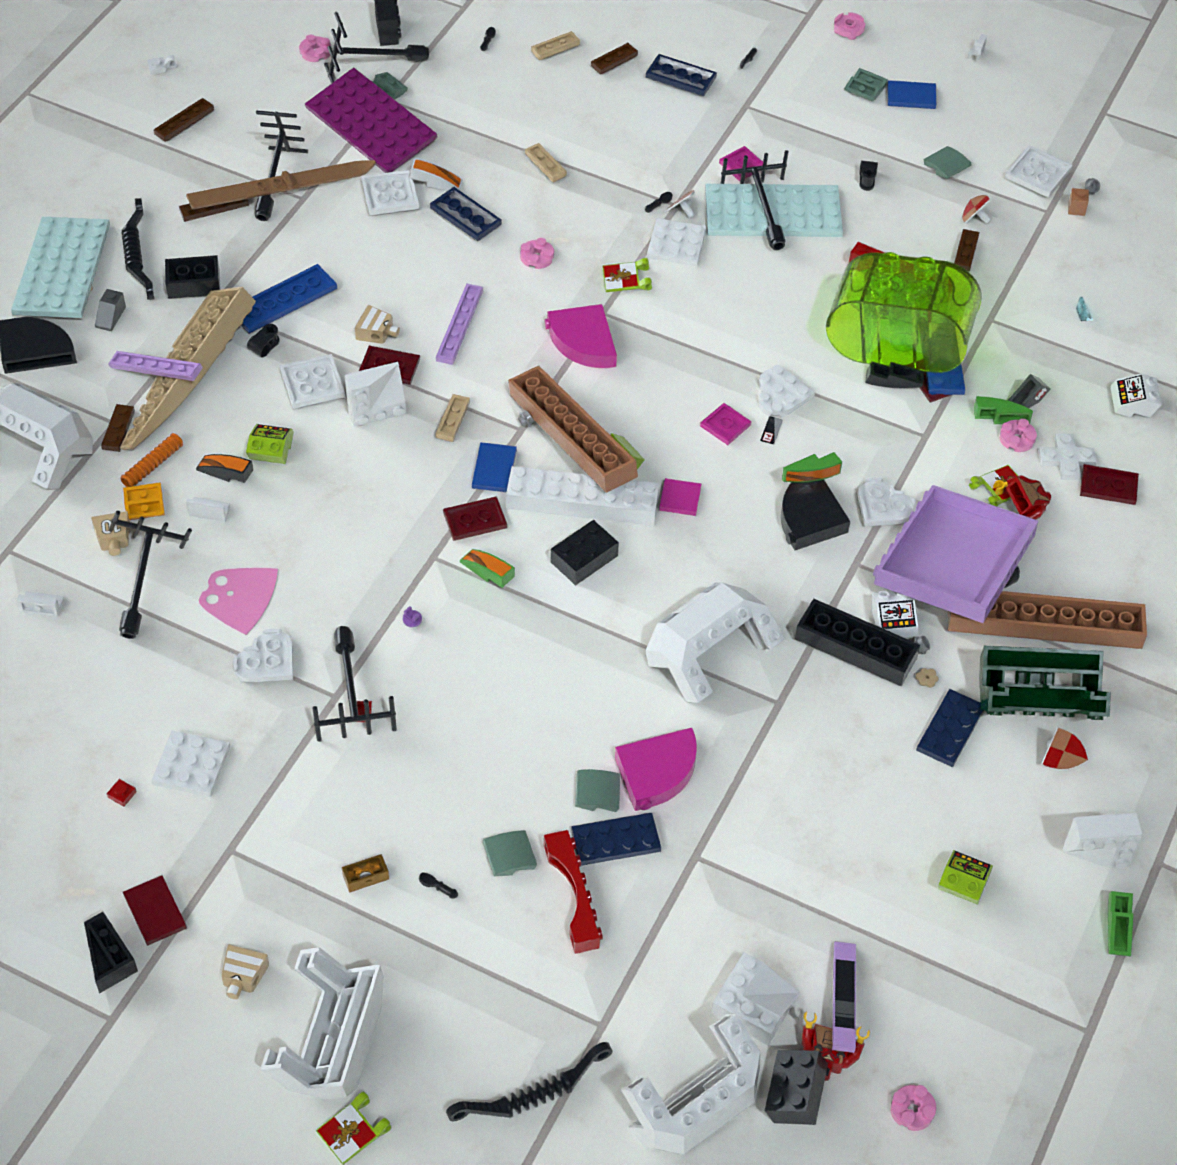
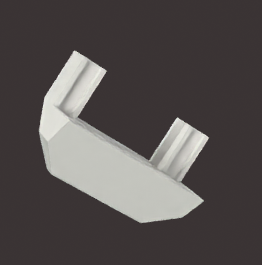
[0,383,93,489]
[646,582,784,703]
[261,947,384,1099]
[621,1014,760,1155]

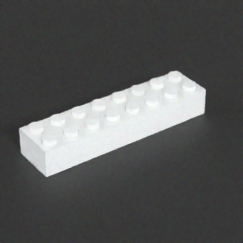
[506,466,659,526]

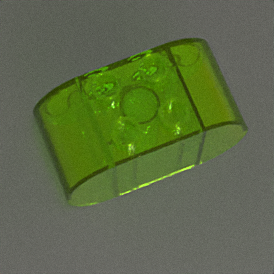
[826,252,982,373]

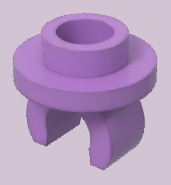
[403,606,422,627]

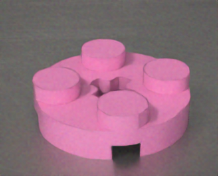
[834,12,865,40]
[299,34,331,62]
[520,238,554,269]
[999,419,1037,452]
[890,1085,936,1131]

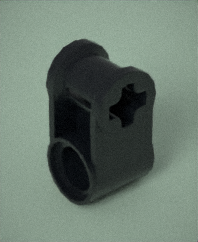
[859,160,878,191]
[247,324,280,358]

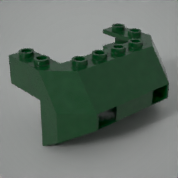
[979,645,1111,720]

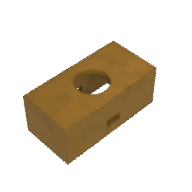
[342,854,389,893]

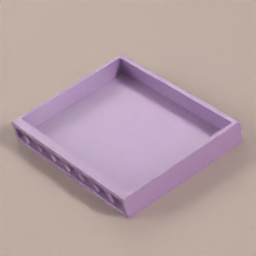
[873,485,1038,623]

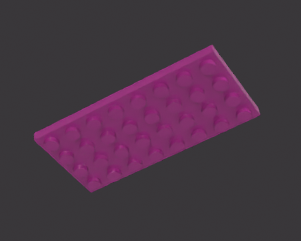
[305,67,438,173]

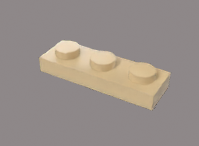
[531,31,580,60]
[525,143,567,182]
[436,394,470,442]

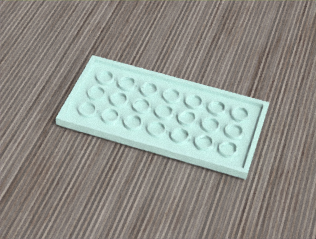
[705,184,843,237]
[11,217,110,318]

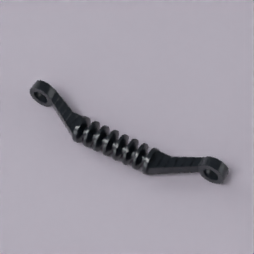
[121,198,154,300]
[446,1042,613,1122]

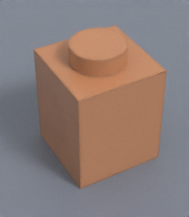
[1068,188,1089,216]

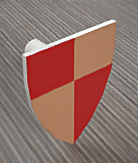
[665,190,695,218]
[962,195,991,224]
[1041,727,1088,769]

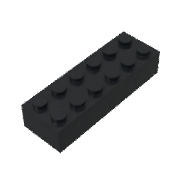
[795,598,920,686]

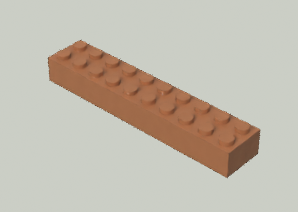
[508,365,638,493]
[948,591,1147,649]

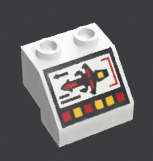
[1111,373,1162,418]
[871,591,918,637]

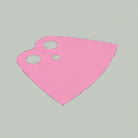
[199,568,278,635]

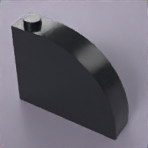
[0,317,77,374]
[781,479,850,551]

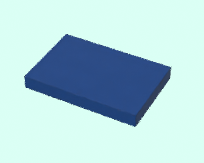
[887,80,937,109]
[472,442,517,492]

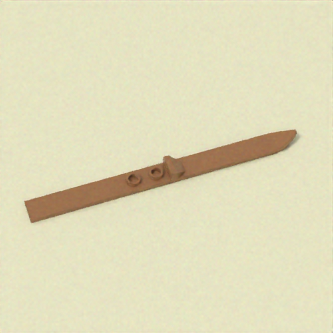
[186,160,376,210]

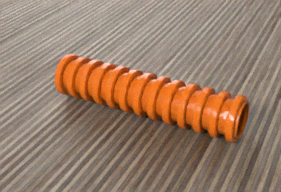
[121,433,183,487]

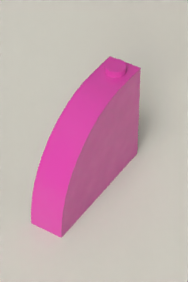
[544,304,617,368]
[615,728,697,811]

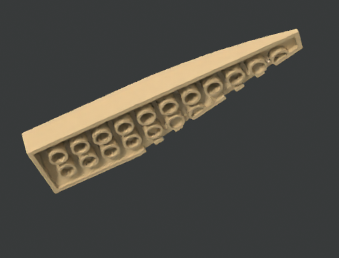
[120,287,256,450]

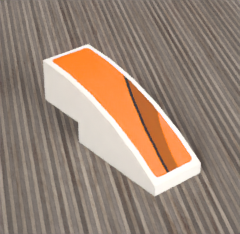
[411,158,463,191]

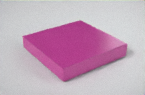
[719,146,763,181]
[700,403,752,445]
[659,478,702,516]

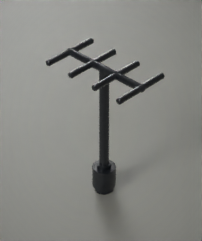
[324,12,429,84]
[255,110,308,221]
[720,150,789,250]
[109,510,192,639]
[312,626,397,742]

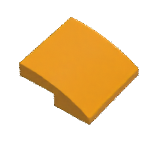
[123,482,165,520]

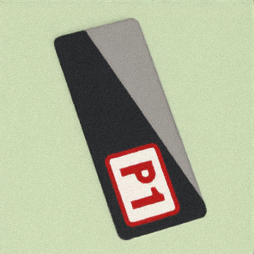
[760,416,783,444]

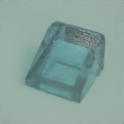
[1076,297,1093,321]

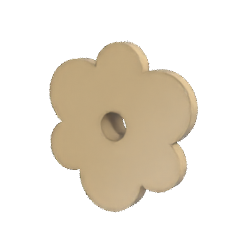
[916,668,939,688]

